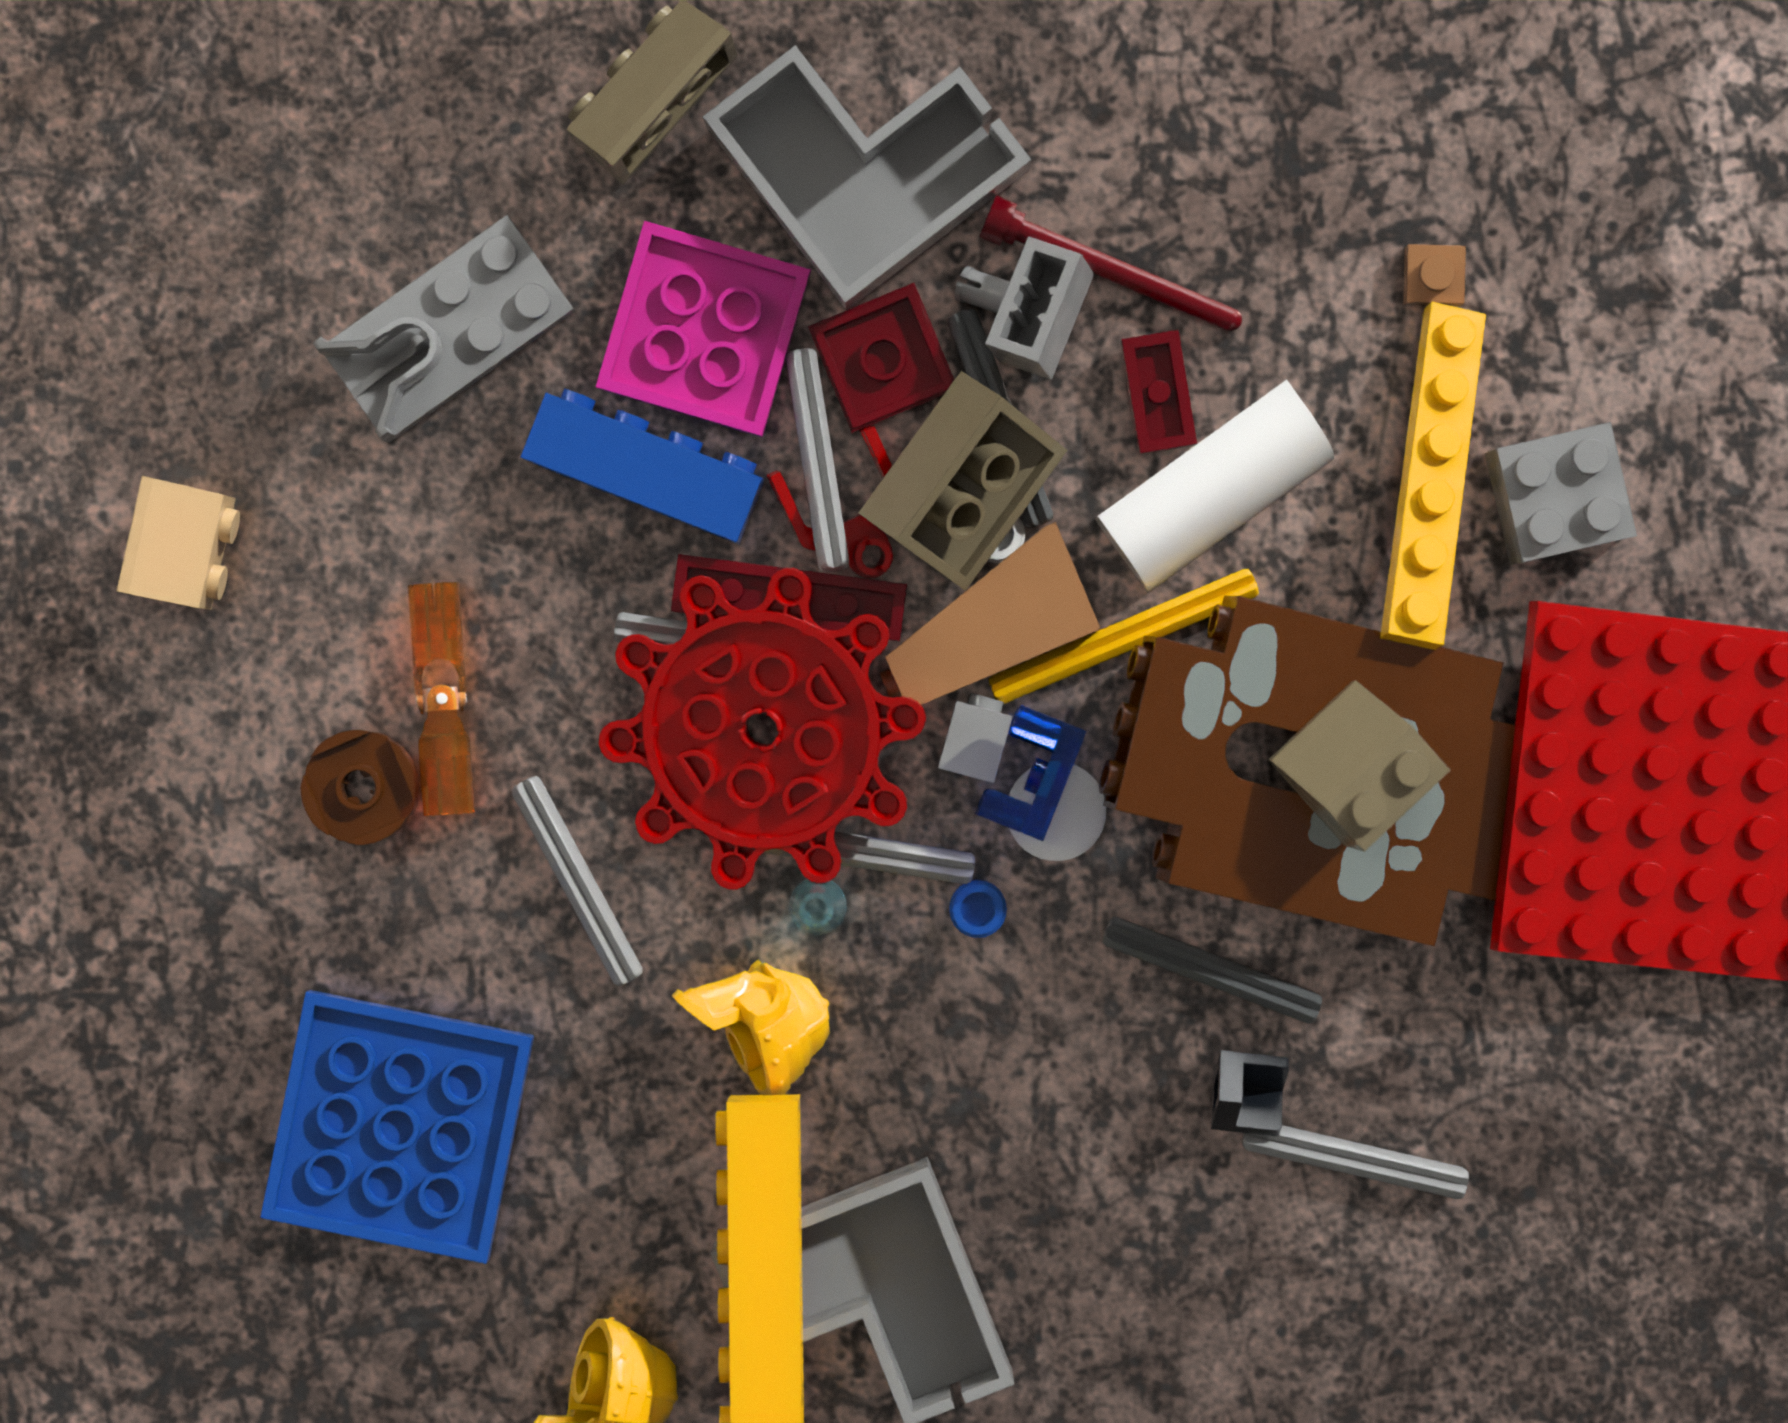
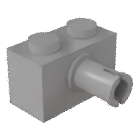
[955,236,1094,380]

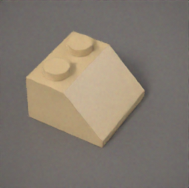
[117,476,240,610]

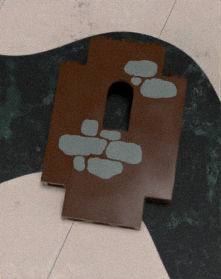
[1099,595,1515,946]

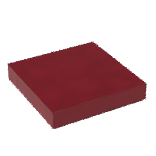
[808,282,954,434]

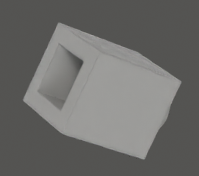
[937,693,1013,784]

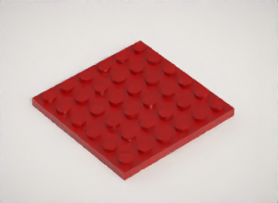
[1490,601,1788,981]

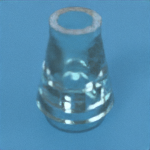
[789,879,847,935]

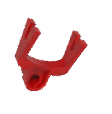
[766,426,893,578]

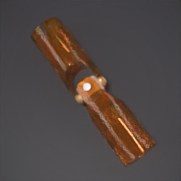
[407,582,475,816]

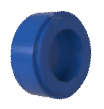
[949,879,1007,938]

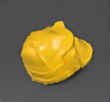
[671,960,830,1095]
[533,1317,678,1423]

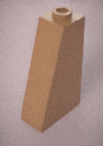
[880,522,1101,705]

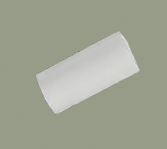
[1094,379,1334,593]

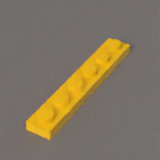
[1380,302,1486,650]

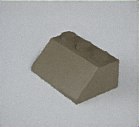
[566,0,738,185]
[859,371,1068,591]

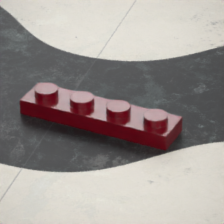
[671,554,907,642]

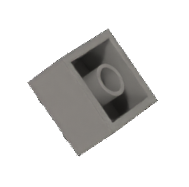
[1485,422,1637,565]

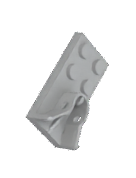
[313,215,576,443]

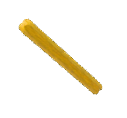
[989,569,1259,704]

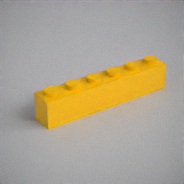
[716,1094,804,1423]

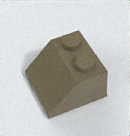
[1268,680,1451,852]

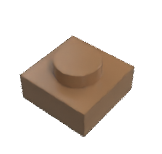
[1403,244,1466,306]

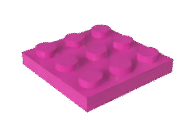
[595,221,811,438]

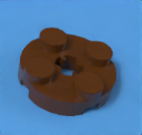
[300,729,419,845]

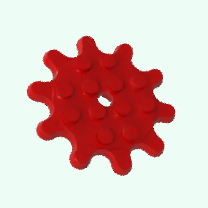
[598,568,926,890]

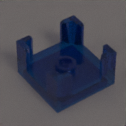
[974,705,1087,841]

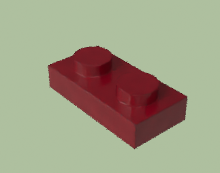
[1120,330,1197,455]

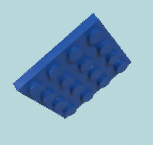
[260,990,535,1264]

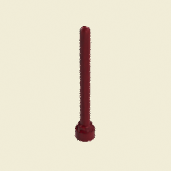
[978,195,1242,331]

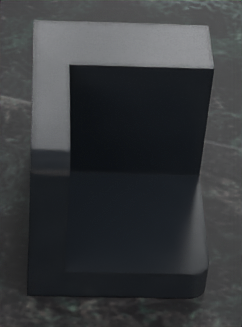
[1211,1050,1289,1136]

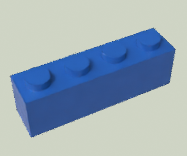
[520,388,765,545]

